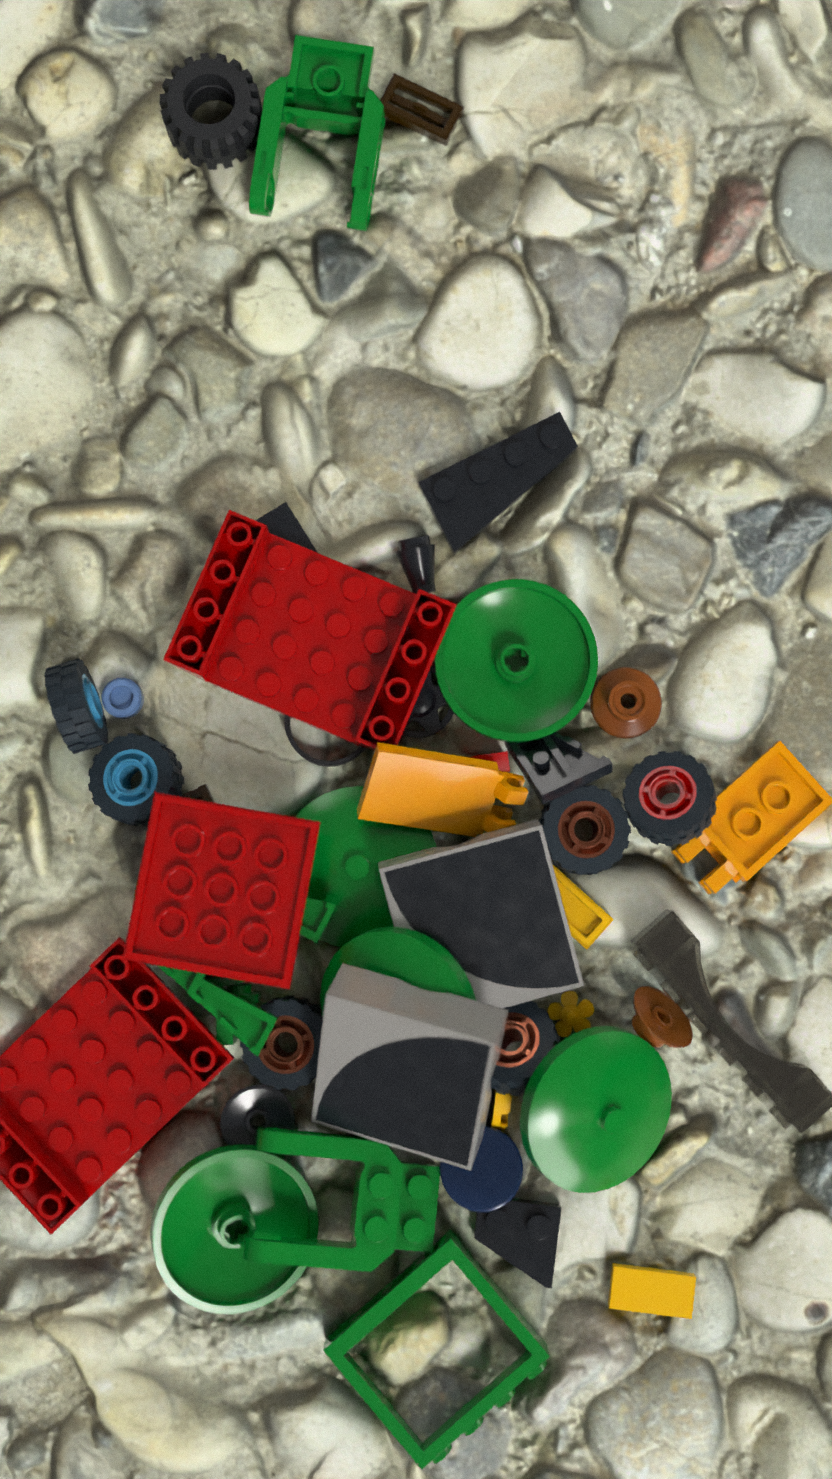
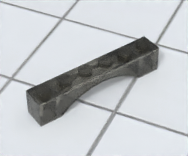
[630,909,832,1134]

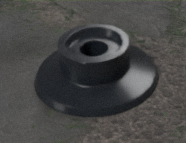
[220,1085,295,1146]

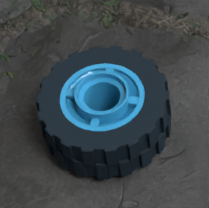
[44,658,108,754]
[88,733,184,826]

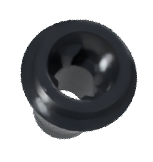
[396,535,436,594]

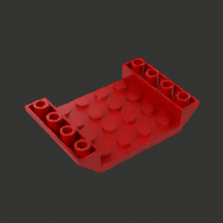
[163,510,457,751]
[0,937,235,1235]

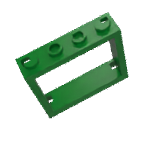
[323,1229,550,1470]

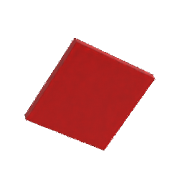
[122,792,321,989]

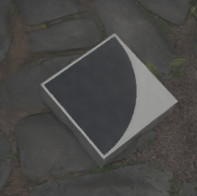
[378,819,584,1008]
[311,963,508,1171]

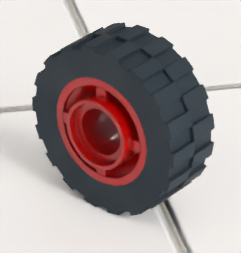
[622,751,717,846]

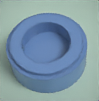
[101,678,144,719]

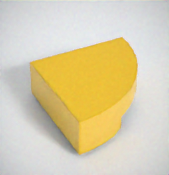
[490,1089,512,1130]

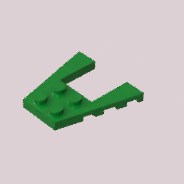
[157,897,337,1056]

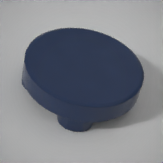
[440,1126,523,1212]

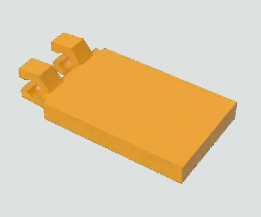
[671,741,832,895]
[357,742,529,837]

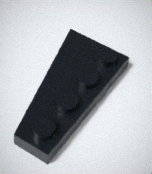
[418,412,578,555]

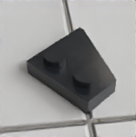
[505,732,612,805]
[474,1198,561,1288]

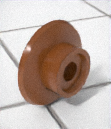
[590,667,662,739]
[632,986,693,1048]

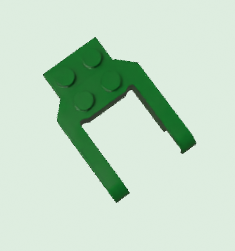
[249,35,385,232]
[243,1127,440,1272]

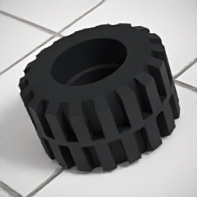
[159,53,262,170]

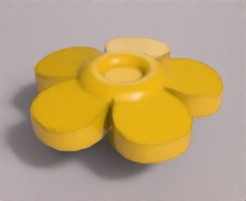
[547,991,594,1037]

